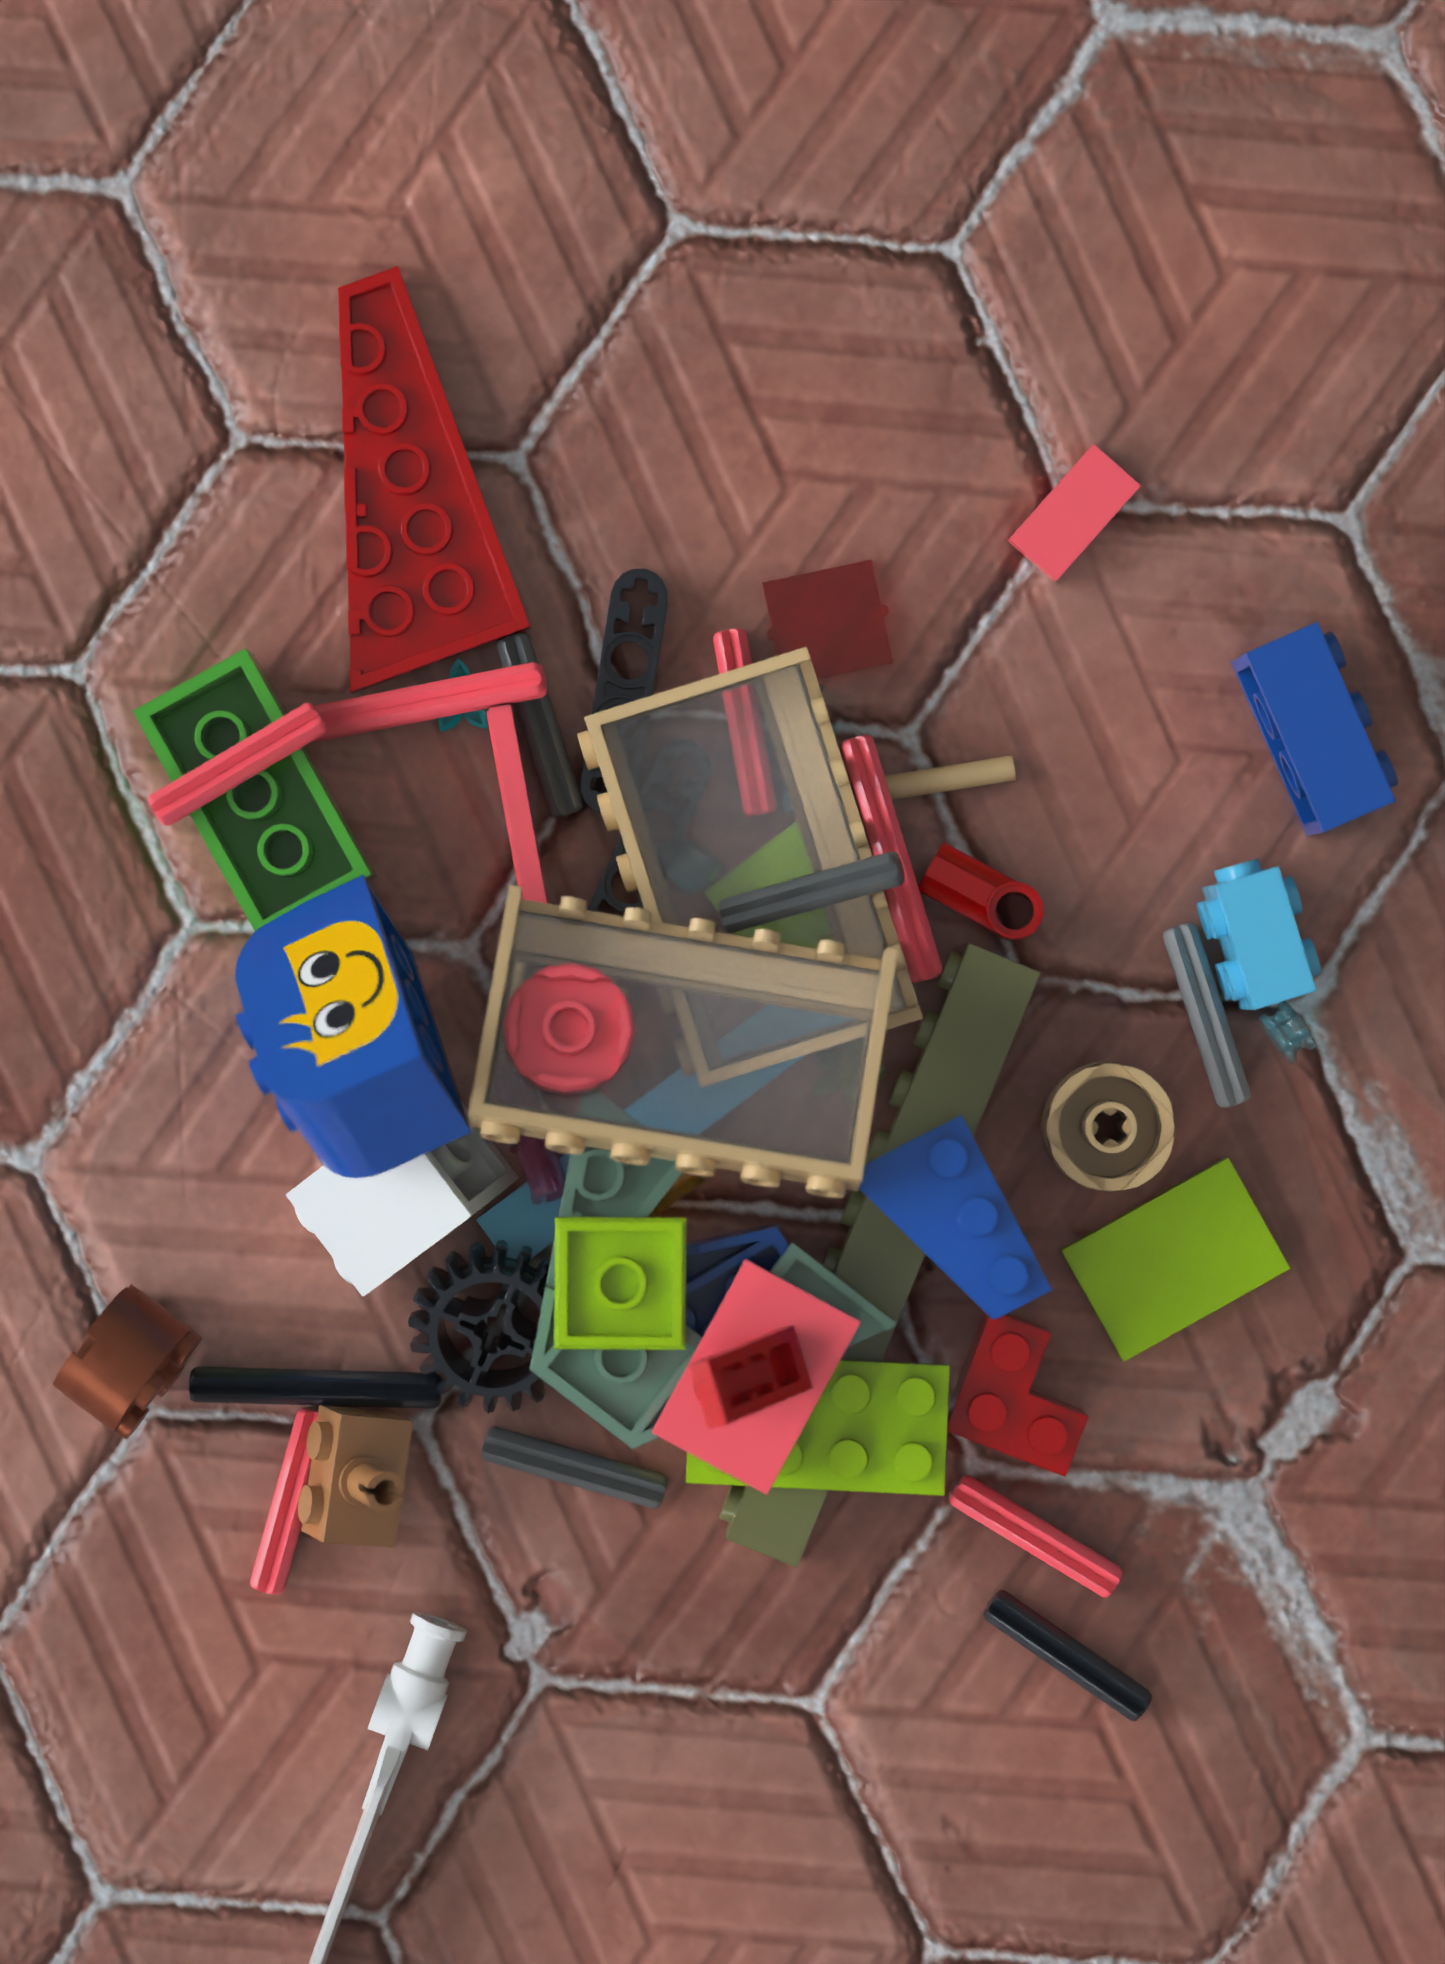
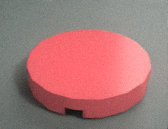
[503,963,635,1096]

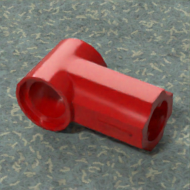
[919,842,1044,942]

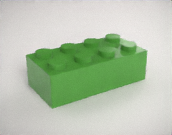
[132,648,377,931]

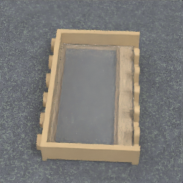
[577,647,923,1088]
[468,885,898,1198]

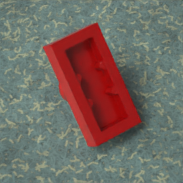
[689,1325,813,1428]

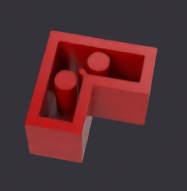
[947,1312,1089,1477]

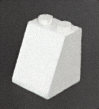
[286,1103,519,1297]

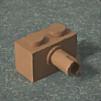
[298,1405,413,1548]

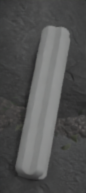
[1163,923,1251,1108]

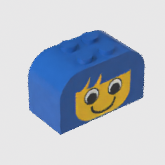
[235,875,471,1178]

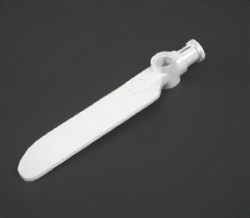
[309,1611,467,1964]

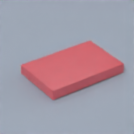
[652,1258,861,1495]

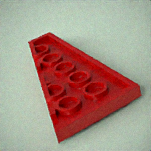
[338,266,531,694]

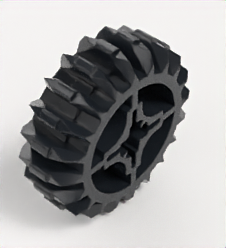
[408,1240,551,1414]

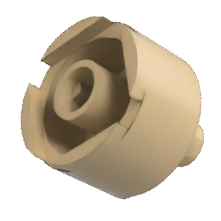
[1040,1061,1175,1192]

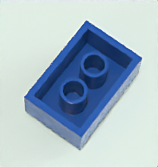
[1231,622,1398,836]

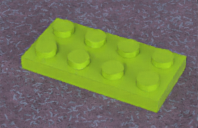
[686,1359,950,1496]

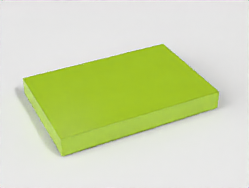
[1060,1157,1291,1362]

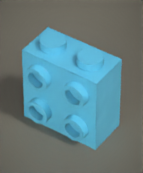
[1196,858,1321,1010]

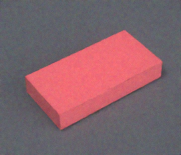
[1008,443,1141,583]

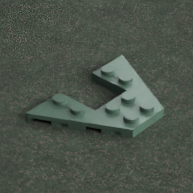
[530,1090,896,1449]

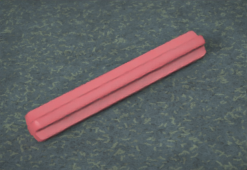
[313,662,547,742]
[839,735,943,983]

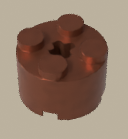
[53,1284,202,1440]

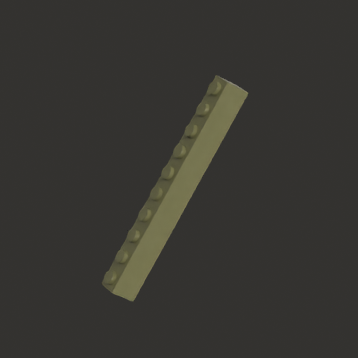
[719,943,1041,1568]

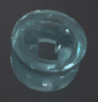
[1258,1001,1317,1064]

